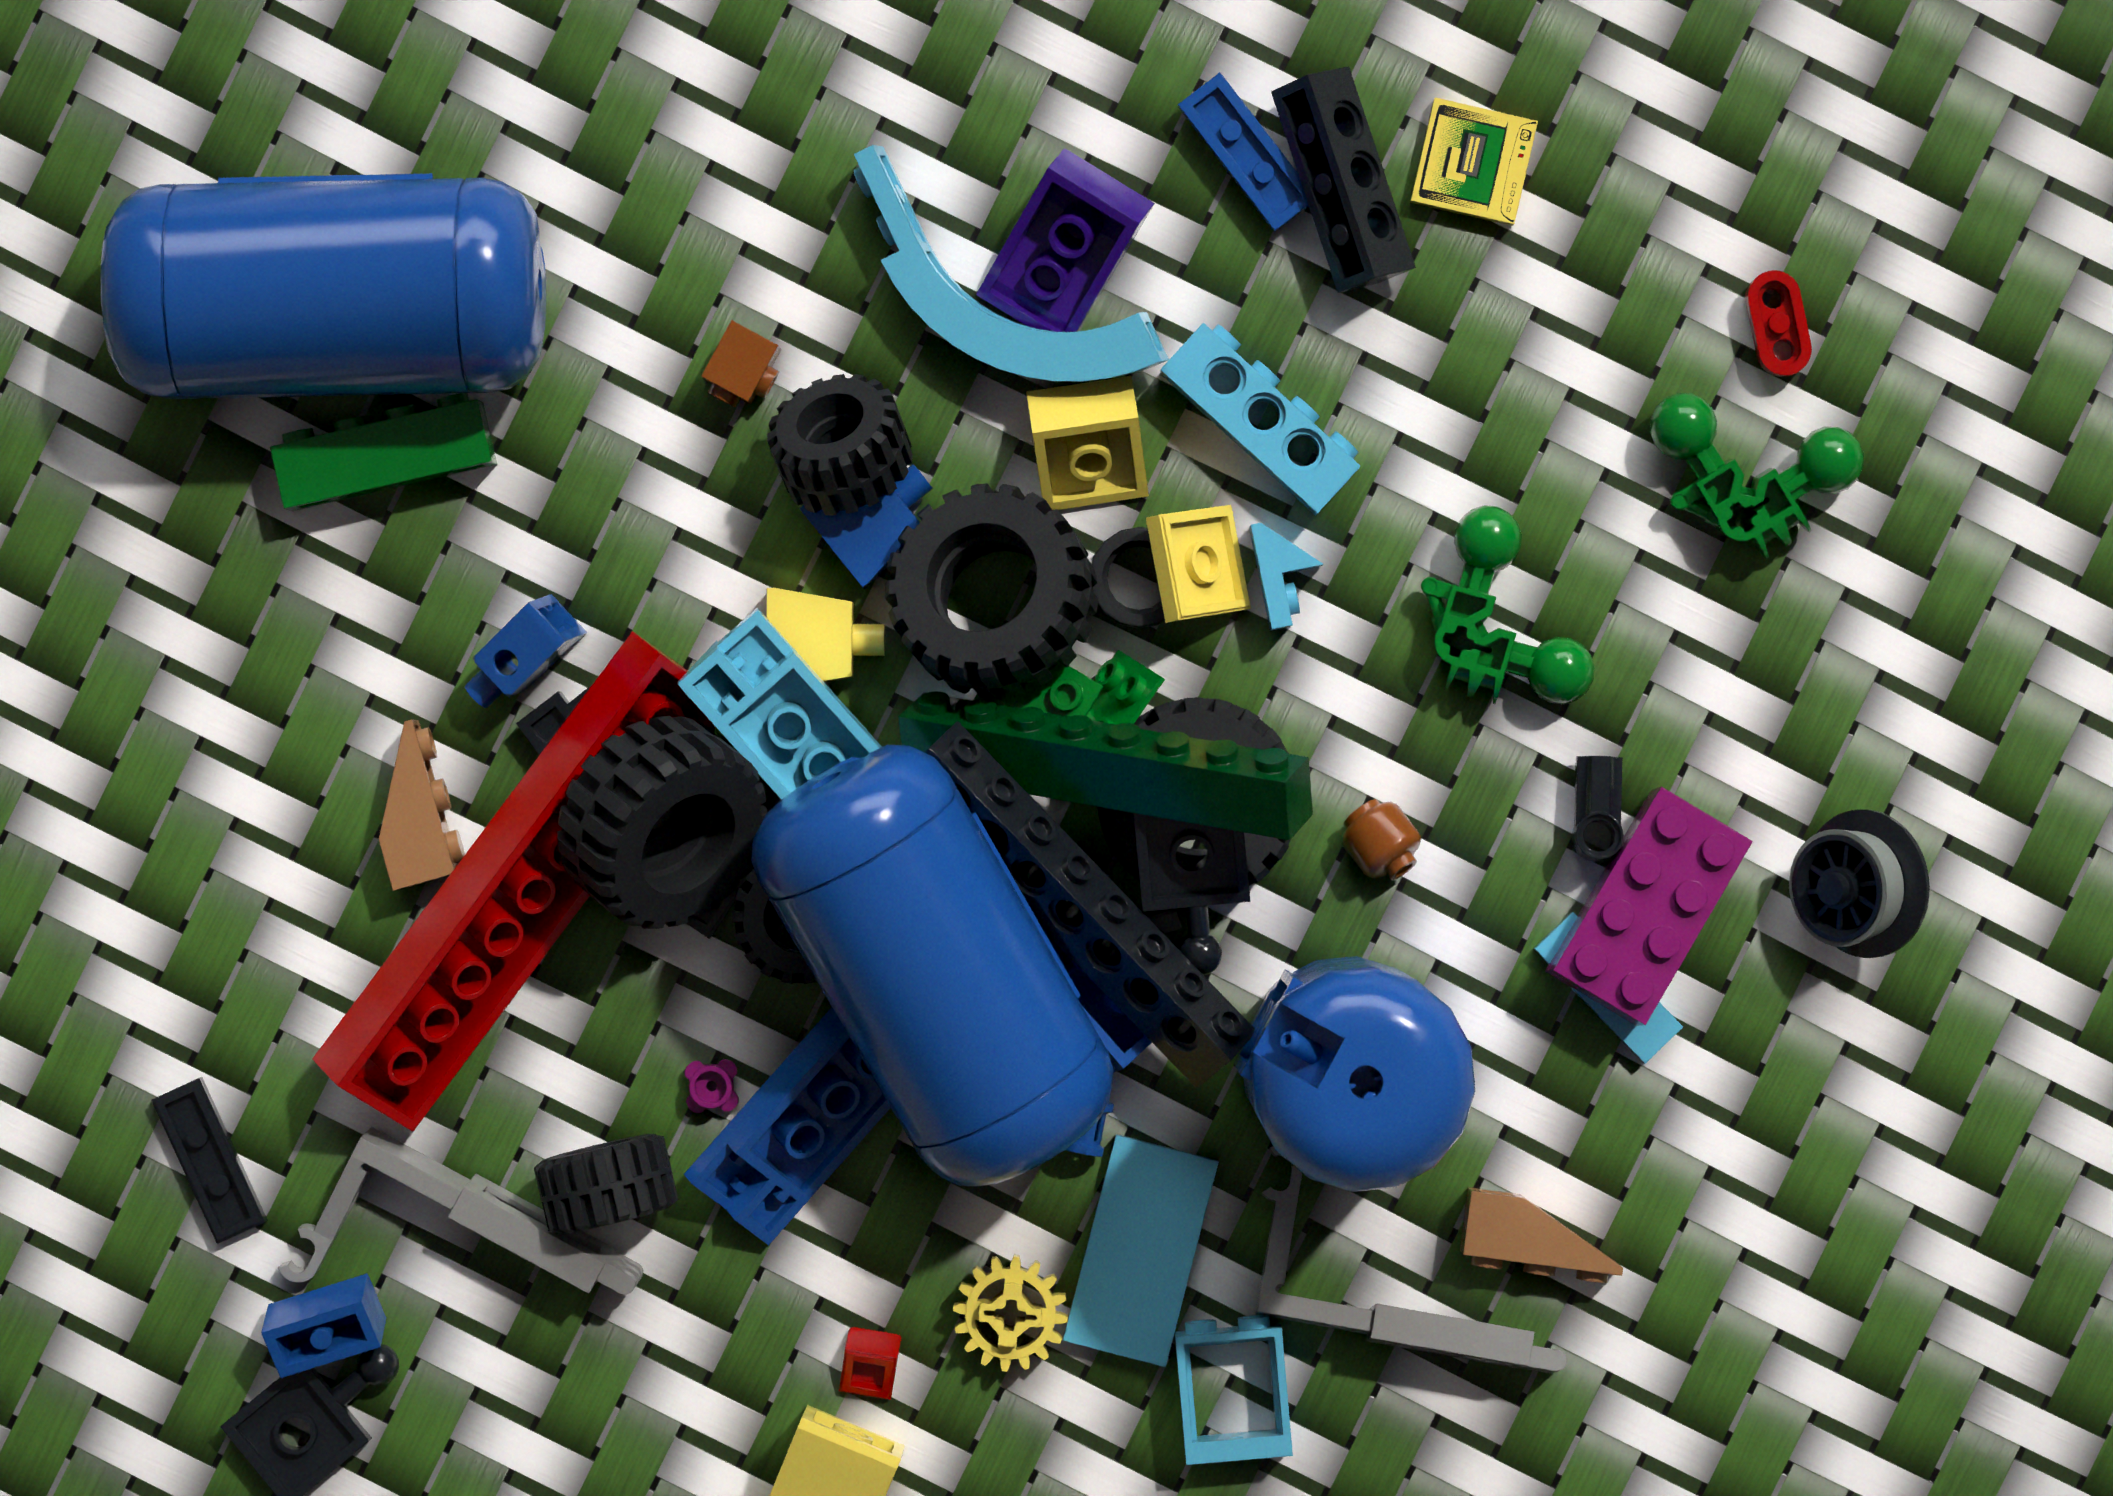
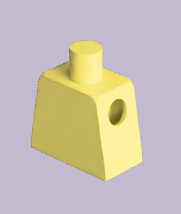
[767,588,885,682]

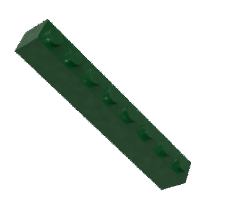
[898,691,1313,840]

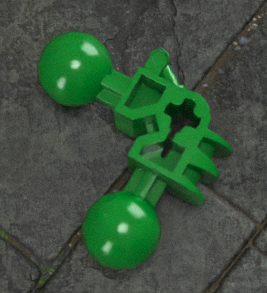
[1650,393,1864,559]
[1421,505,1595,705]

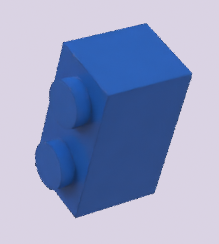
[261,1273,387,1378]

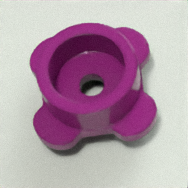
[685,1059,739,1113]

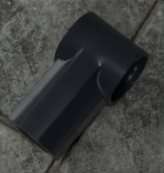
[1571,756,1624,862]

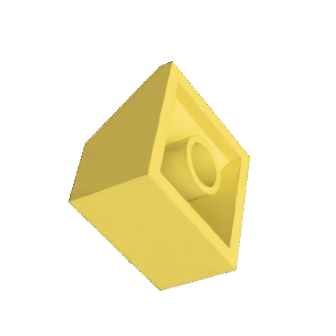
[1026,376,1149,510]

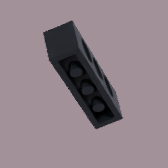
[1271,66,1416,293]

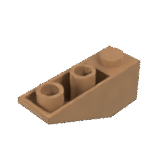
[379,719,465,891]
[1460,1187,1623,1283]

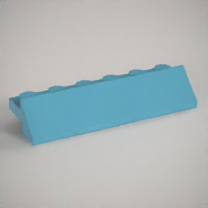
[677,608,882,800]

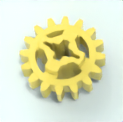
[953,1254,1068,1372]

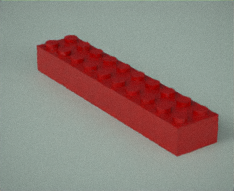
[312,631,716,1132]

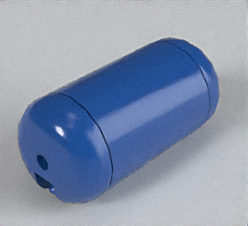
[100,173,546,399]
[751,745,1114,1186]
[1234,956,1476,1192]

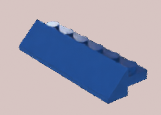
[684,1007,891,1246]

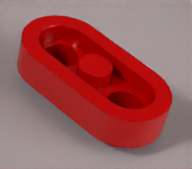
[1745,270,1812,377]

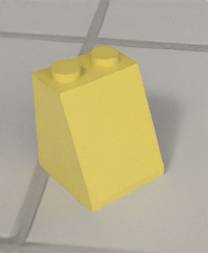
[769,1405,905,1496]

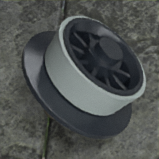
[1789,809,1930,958]

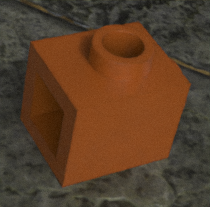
[701,320,781,408]

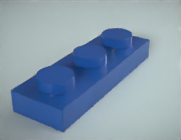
[1178,72,1309,233]

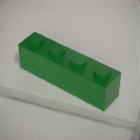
[270,393,497,511]

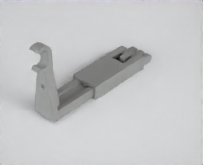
[278,1127,643,1295]
[1255,1146,1567,1374]

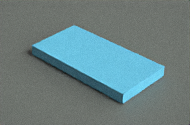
[1063,1134,1219,1367]

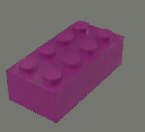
[1545,786,1753,1026]

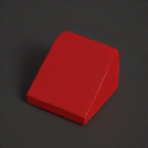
[839,1327,901,1400]

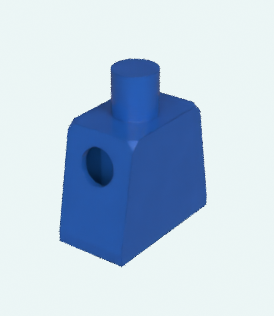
[799,464,933,589]
[465,594,587,708]

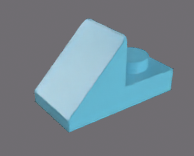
[1249,523,1324,631]

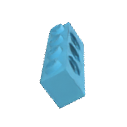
[1160,322,1361,516]

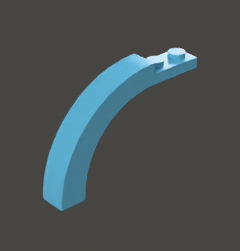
[854,145,1169,382]

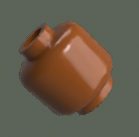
[1342,799,1421,880]

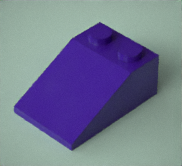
[976,148,1155,332]

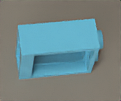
[1175,1315,1293,1465]

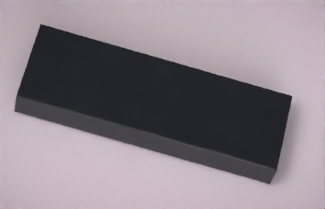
[151,1077,268,1244]

